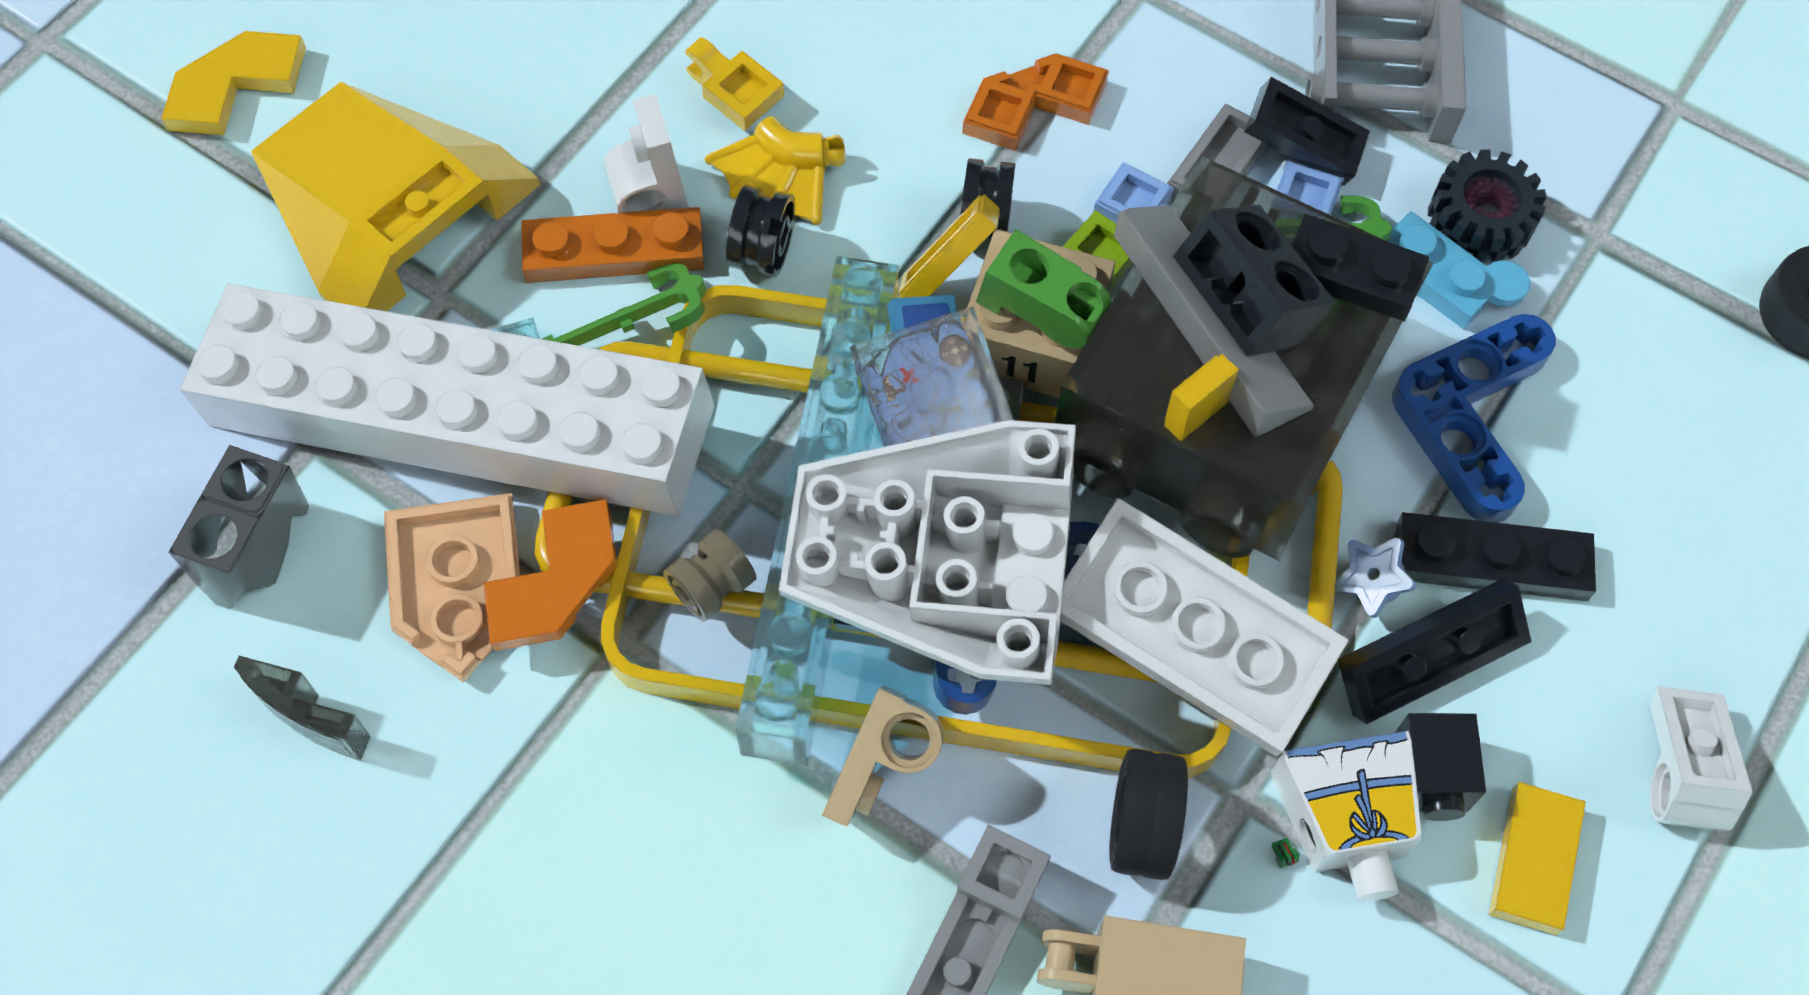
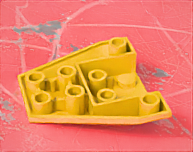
[251,82,541,311]

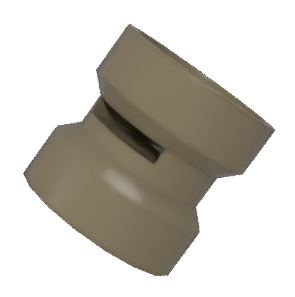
[663,529,757,622]

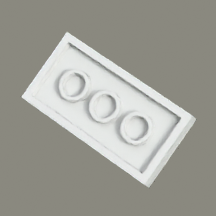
[1060,498,1349,757]

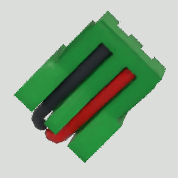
[1271,838,1300,868]

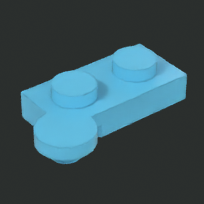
[1389,211,1530,330]

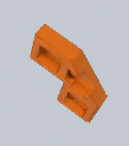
[962,53,1109,151]
[484,499,618,651]

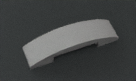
[906,824,1051,995]

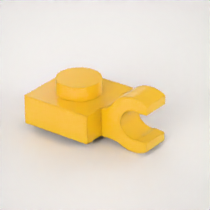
[685,37,784,131]

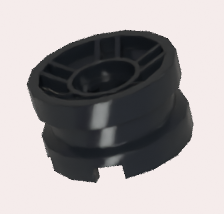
[961,158,1016,242]
[726,184,796,277]

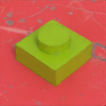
[1063,210,1133,290]

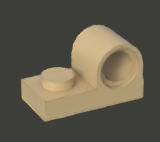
[821,685,944,827]

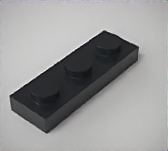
[1396,512,1596,602]
[1337,578,1532,725]

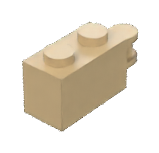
[1037,915,1246,995]

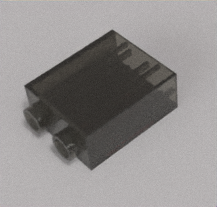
[1054,156,1434,561]

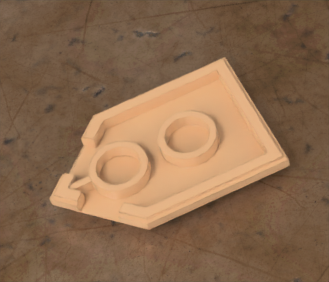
[384,493,520,683]

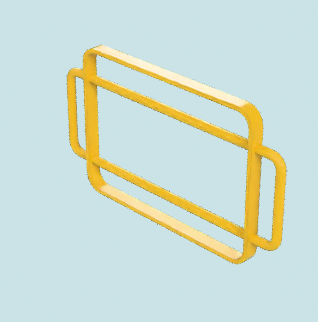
[535,285,1343,779]

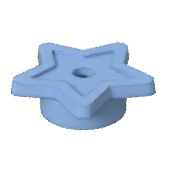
[1335,538,1417,618]

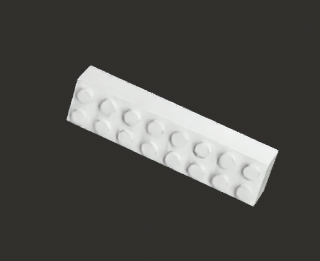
[179,283,715,516]

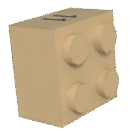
[961,229,1116,403]

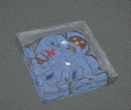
[850,306,1014,447]

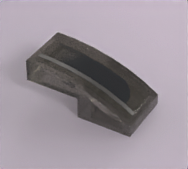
[233,655,371,761]

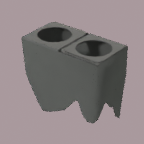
[168,445,309,609]

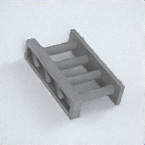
[1305,0,1466,143]

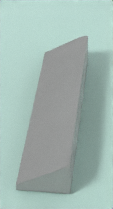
[1114,205,1314,438]

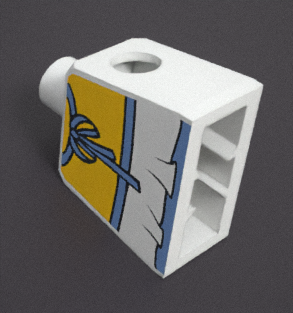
[1271,731,1422,903]

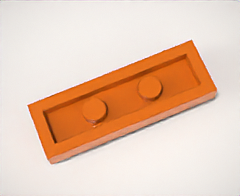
[521,207,705,283]

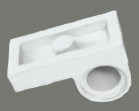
[604,94,689,213]
[1649,686,1753,832]

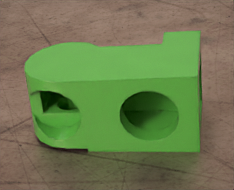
[976,229,1112,349]

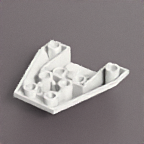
[779,420,1076,685]

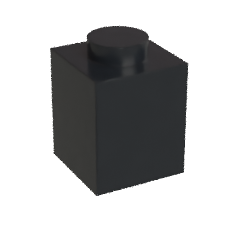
[1394,713,1486,821]

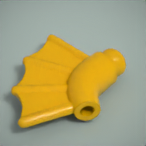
[704,116,846,225]

